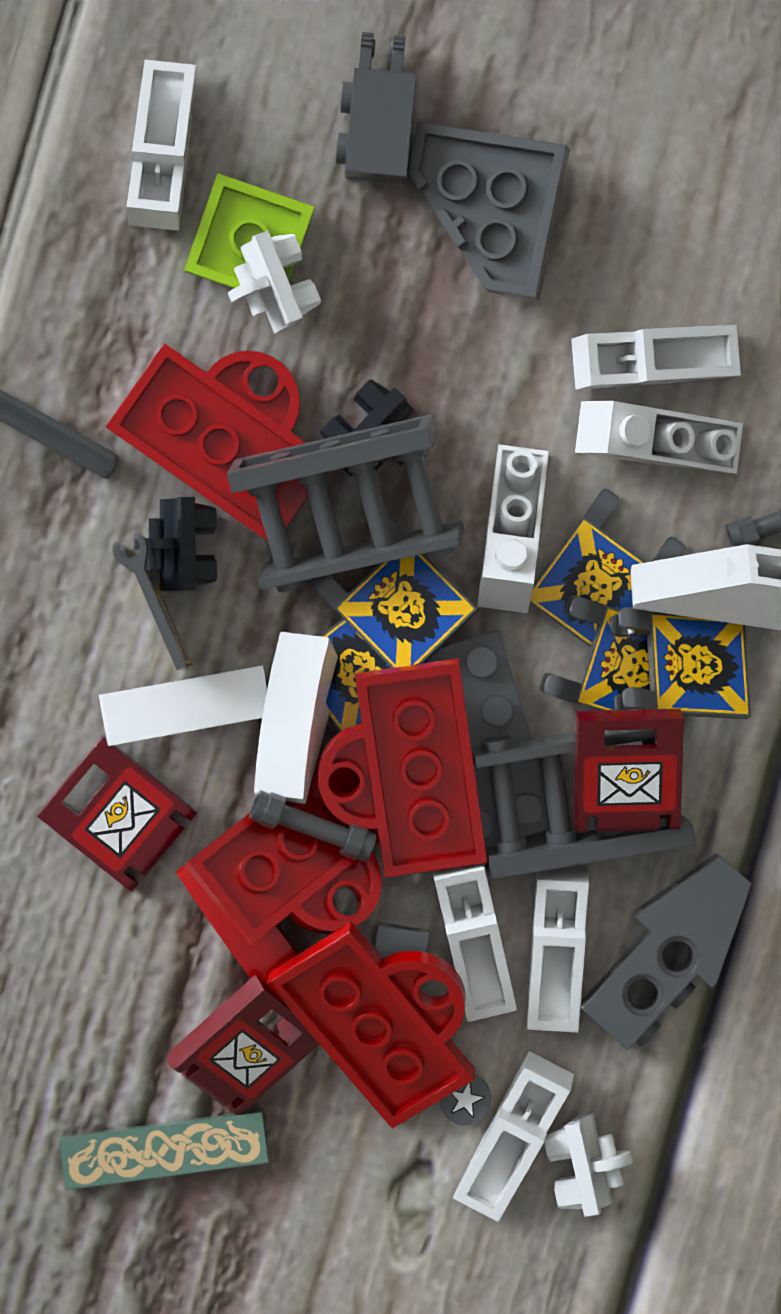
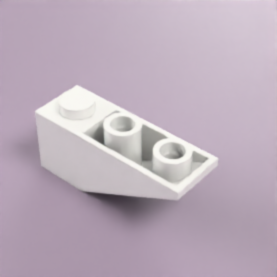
[575,401,743,474]
[477,444,549,613]
[630,544,781,630]

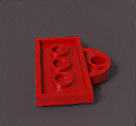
[105,343,308,541]
[318,658,487,878]
[184,757,382,946]
[267,921,476,1129]

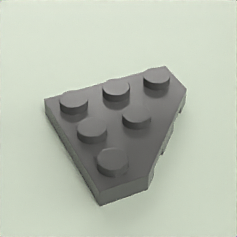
[408,122,570,301]

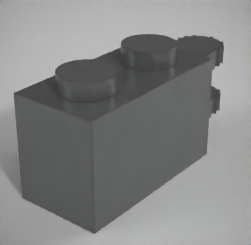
[336,32,416,184]

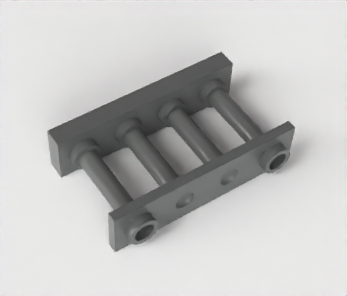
[227,414,465,592]
[471,729,696,879]

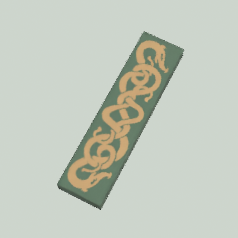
[59,1110,269,1190]

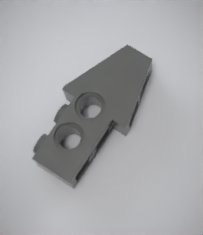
[580,853,752,1051]

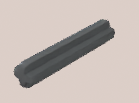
[0,389,119,479]

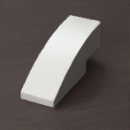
[127,60,196,231]
[571,324,741,390]
[254,632,338,804]
[99,665,267,746]
[432,863,517,1022]
[527,866,589,1033]
[453,1051,574,1222]

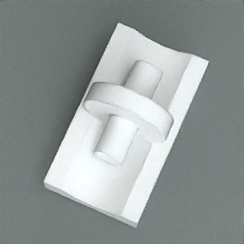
[228,231,321,334]
[544,1113,633,1217]

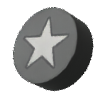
[440,1074,491,1125]

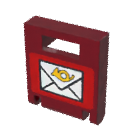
[574,708,684,833]
[37,735,198,892]
[167,974,319,1115]

